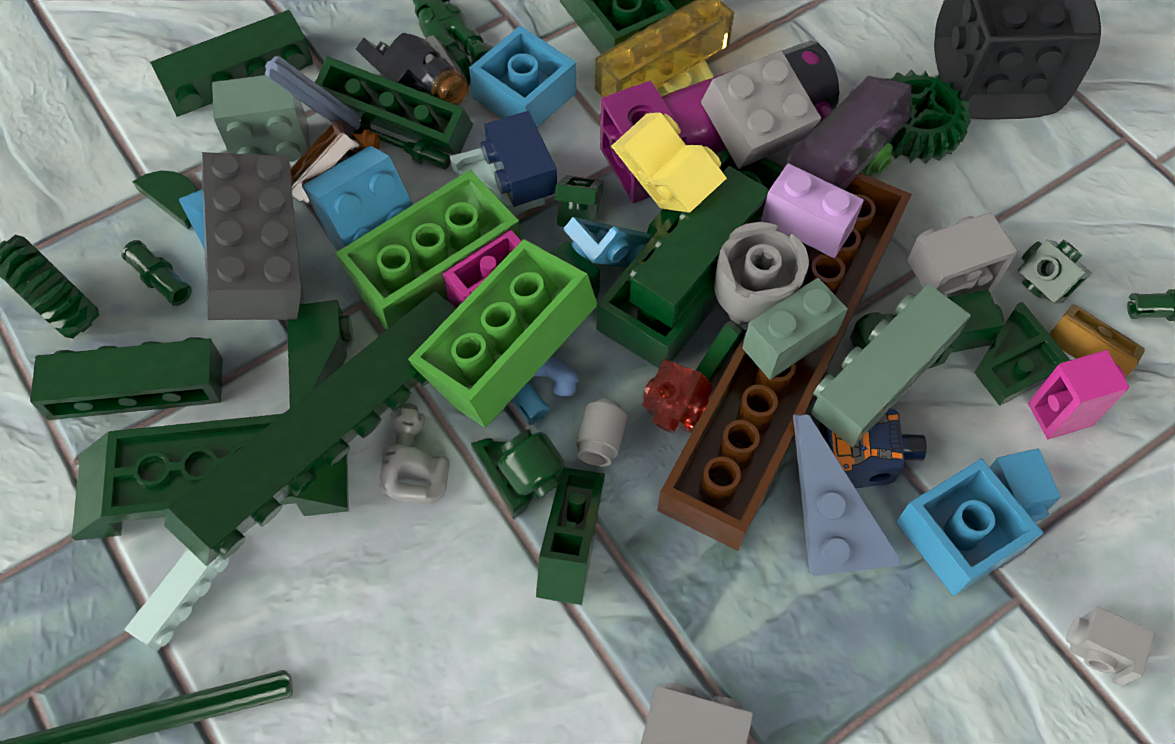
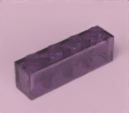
[787,75,912,190]

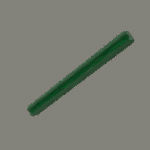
[0,670,293,744]

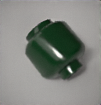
[498,429,565,499]

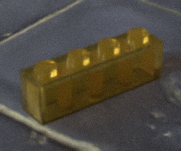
[595,0,735,97]

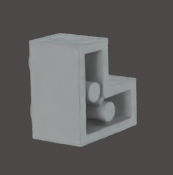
[907,212,1018,297]

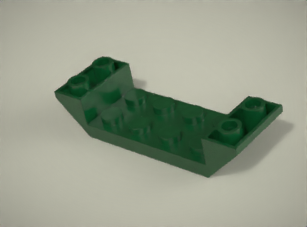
[72,414,349,541]

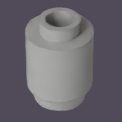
[575,398,628,467]

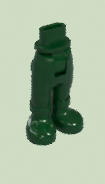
[413,0,494,94]

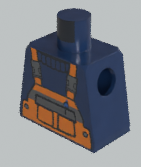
[820,408,927,488]

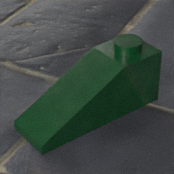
[287,300,353,408]
[536,467,605,605]

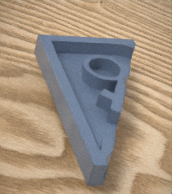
[793,414,900,576]

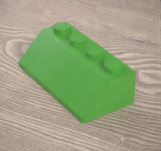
[336,169,521,330]
[408,239,597,428]

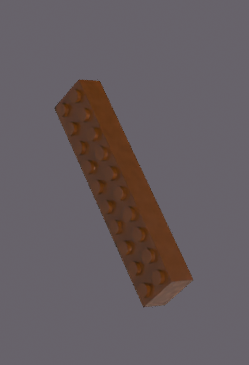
[657,164,912,551]

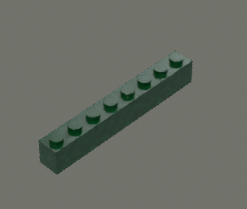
[164,291,456,566]

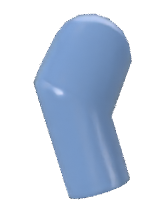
[534,357,579,396]

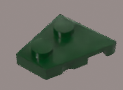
[974,302,1071,406]

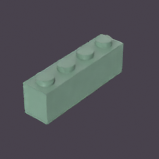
[811,284,971,448]

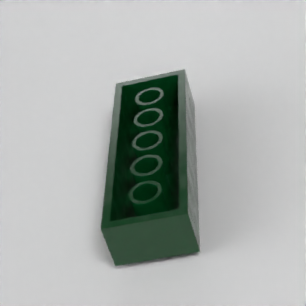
[596,148,784,372]

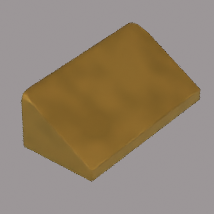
[1049,304,1145,378]

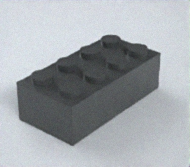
[202,152,301,320]

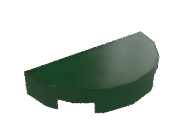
[132,170,197,230]
[690,321,746,391]
[471,438,534,520]

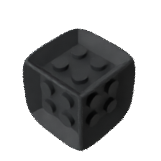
[934,0,1101,120]

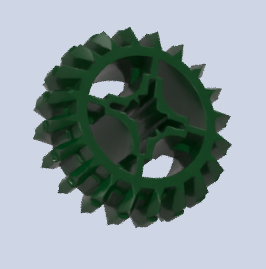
[866,69,971,164]
[0,234,99,339]

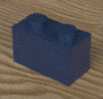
[481,111,557,207]

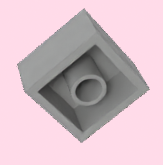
[701,50,821,169]

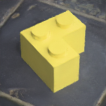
[611,112,727,213]

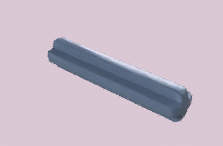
[265,56,361,133]

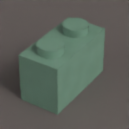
[742,278,848,380]

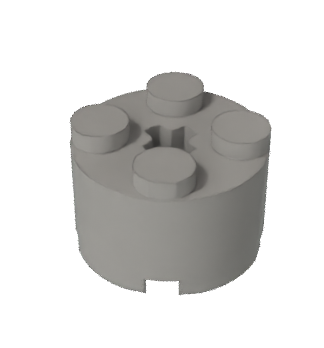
[714,222,809,324]

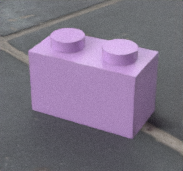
[761,163,864,259]

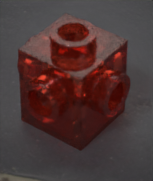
[642,359,713,433]

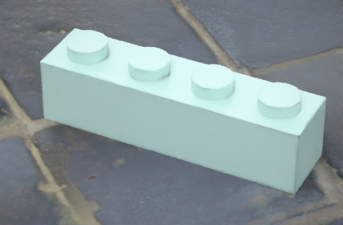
[124,549,231,652]

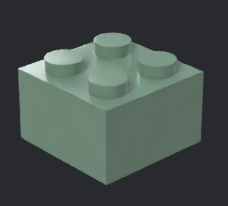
[212,75,310,162]

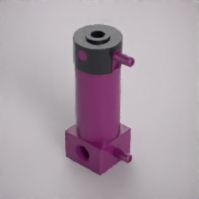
[600,40,843,204]

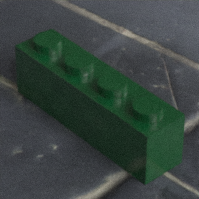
[150,10,314,117]
[315,56,473,156]
[629,166,770,328]
[30,337,223,421]

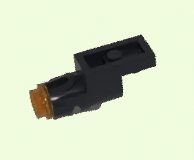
[355,33,468,105]

